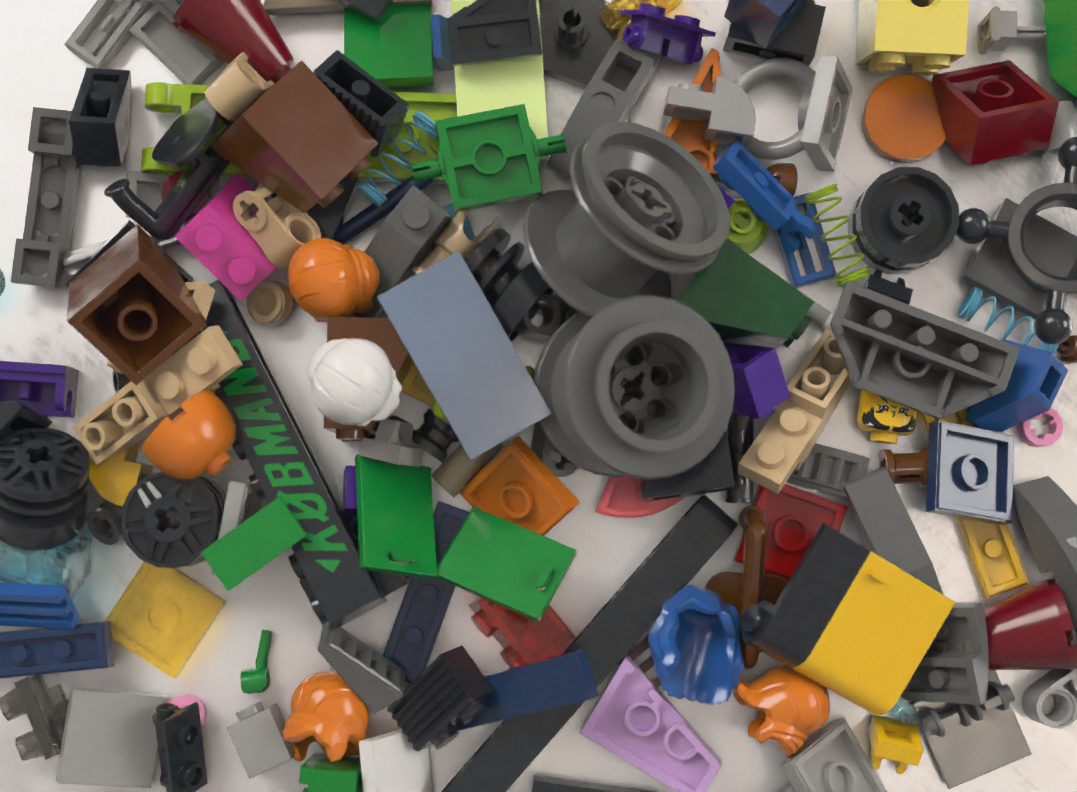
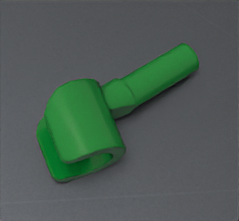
[240,630,273,694]

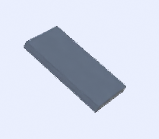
[377,251,552,460]

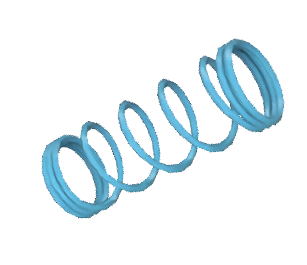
[355,111,439,207]
[958,286,1059,354]

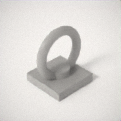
[735,55,853,171]

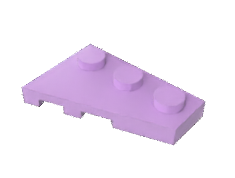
[580,654,721,792]

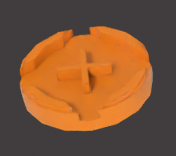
[862,74,946,163]

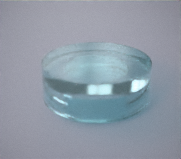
[888,696,919,726]

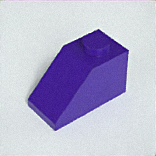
[723,342,790,419]

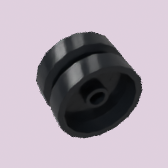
[848,167,959,274]

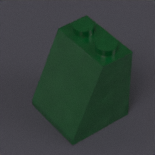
[678,239,815,349]

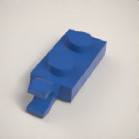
[713,138,817,253]

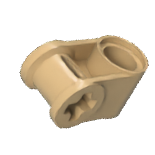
[204,52,275,121]
[233,183,321,269]

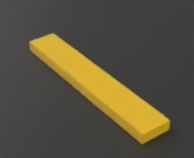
[917,408,1029,598]

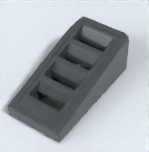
[786,443,870,500]
[318,622,406,714]

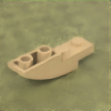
[72,325,243,466]
[738,329,851,494]

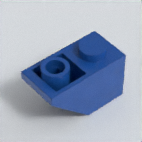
[965,339,1068,433]

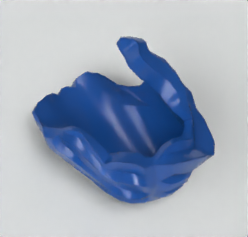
[648,584,744,705]

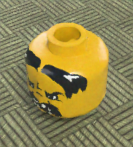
[857,390,917,444]

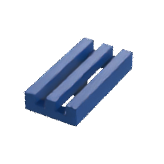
[774,192,837,289]
[0,582,81,630]

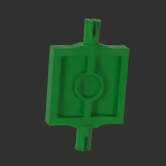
[411,104,567,213]

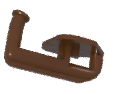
[704,506,788,670]

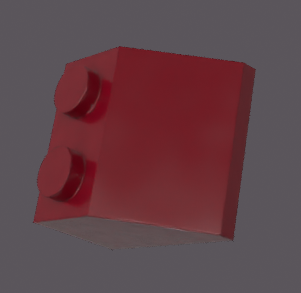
[932,60,1059,165]

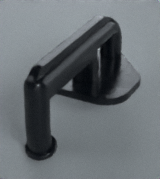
[104,98,235,239]

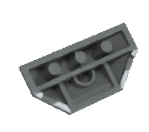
[830,281,1020,420]

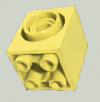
[855,0,969,76]

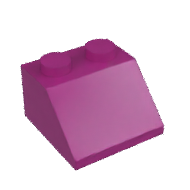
[175,172,277,302]

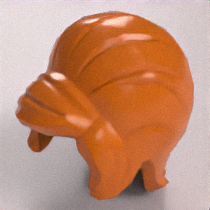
[288,238,379,322]
[732,665,830,758]
[282,671,370,762]

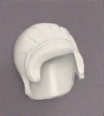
[308,339,402,426]

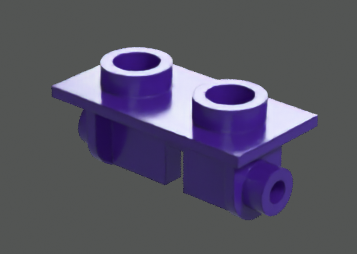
[620,3,716,65]

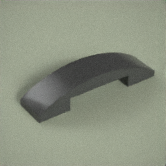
[10,107,80,288]

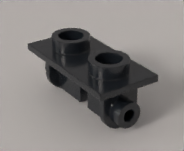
[152,702,208,792]

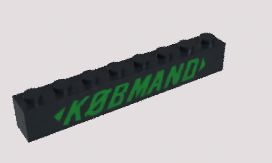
[184,280,388,627]

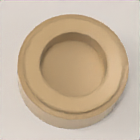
[247,280,293,325]

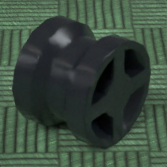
[412,408,459,463]

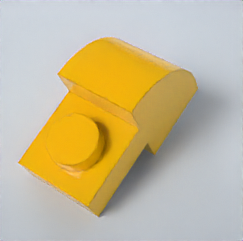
[89,441,153,507]

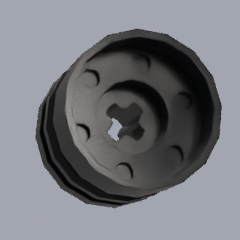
[464,228,553,343]
[0,428,90,550]
[121,472,227,568]

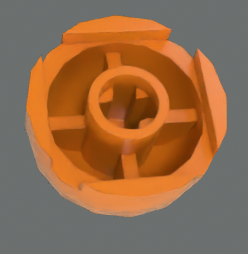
[141,388,236,480]

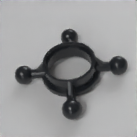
[956,137,1077,345]

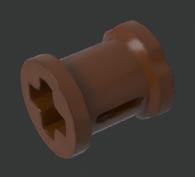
[879,448,928,488]

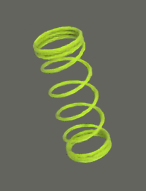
[804,184,871,287]

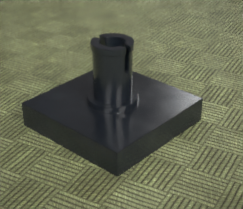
[539,0,627,89]

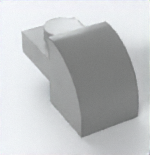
[663,76,756,147]

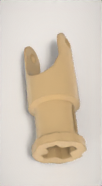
[410,209,501,275]

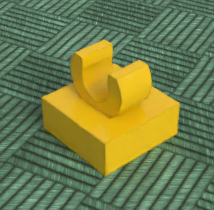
[868,715,923,775]

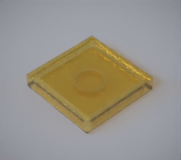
[105,561,227,679]

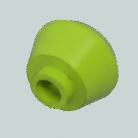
[727,197,768,254]

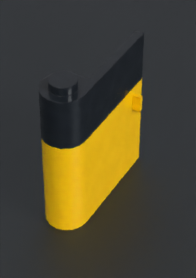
[740,523,956,716]

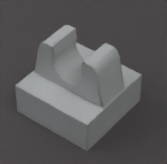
[358,419,423,467]

